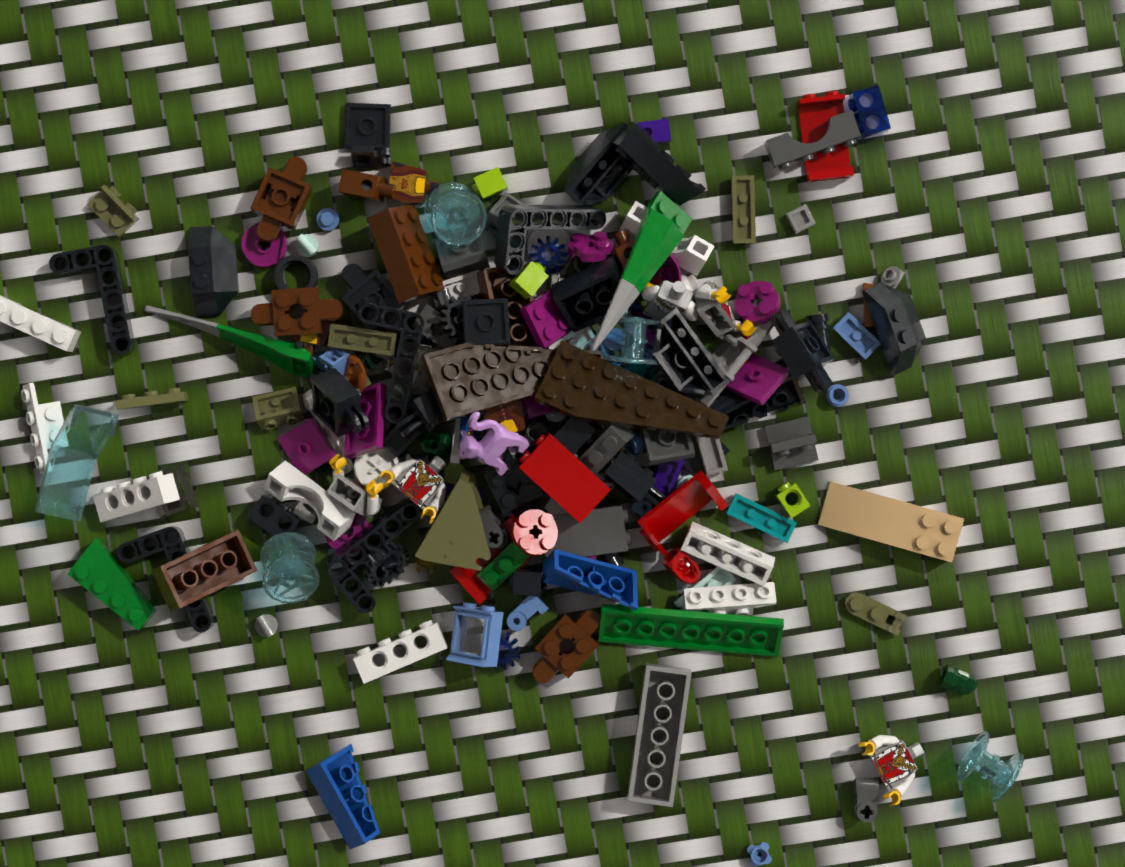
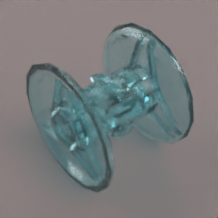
[424,182,487,246]
[604,316,660,365]
[260,532,320,603]
[956,731,1024,803]

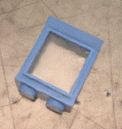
[446,602,503,667]

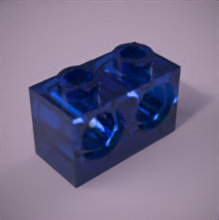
[848,85,891,139]

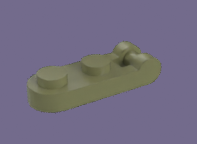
[844,592,908,636]

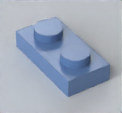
[832,312,880,360]

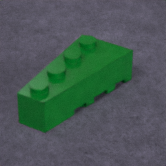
[67,537,157,631]

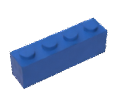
[543,549,638,611]
[306,744,380,849]

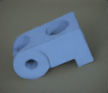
[319,347,350,375]
[507,595,549,631]

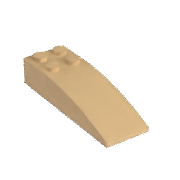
[818,481,964,562]

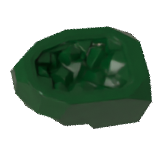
[421,431,452,457]
[938,664,978,695]

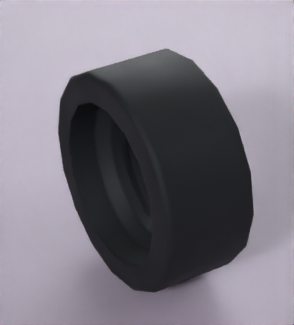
[274,254,318,290]

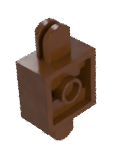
[251,157,313,243]
[251,287,344,338]
[533,609,601,683]

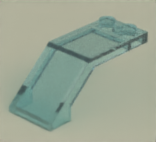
[35,404,119,522]

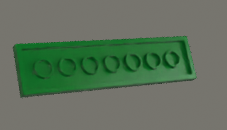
[598,604,784,657]

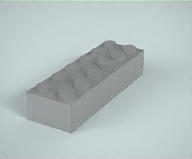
[627,663,692,807]

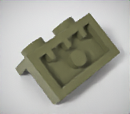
[87,184,139,237]
[252,387,305,430]

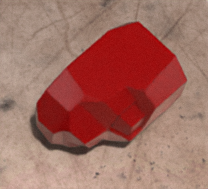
[662,547,700,584]

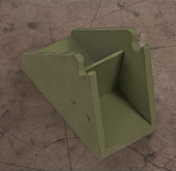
[415,468,491,571]

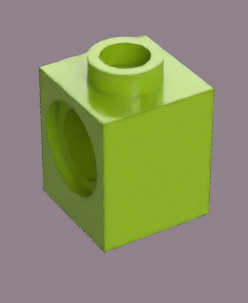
[472,167,508,201]
[509,261,548,299]
[775,482,810,518]

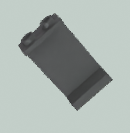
[545,504,632,559]

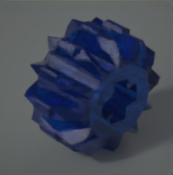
[529,236,568,275]
[494,632,521,670]

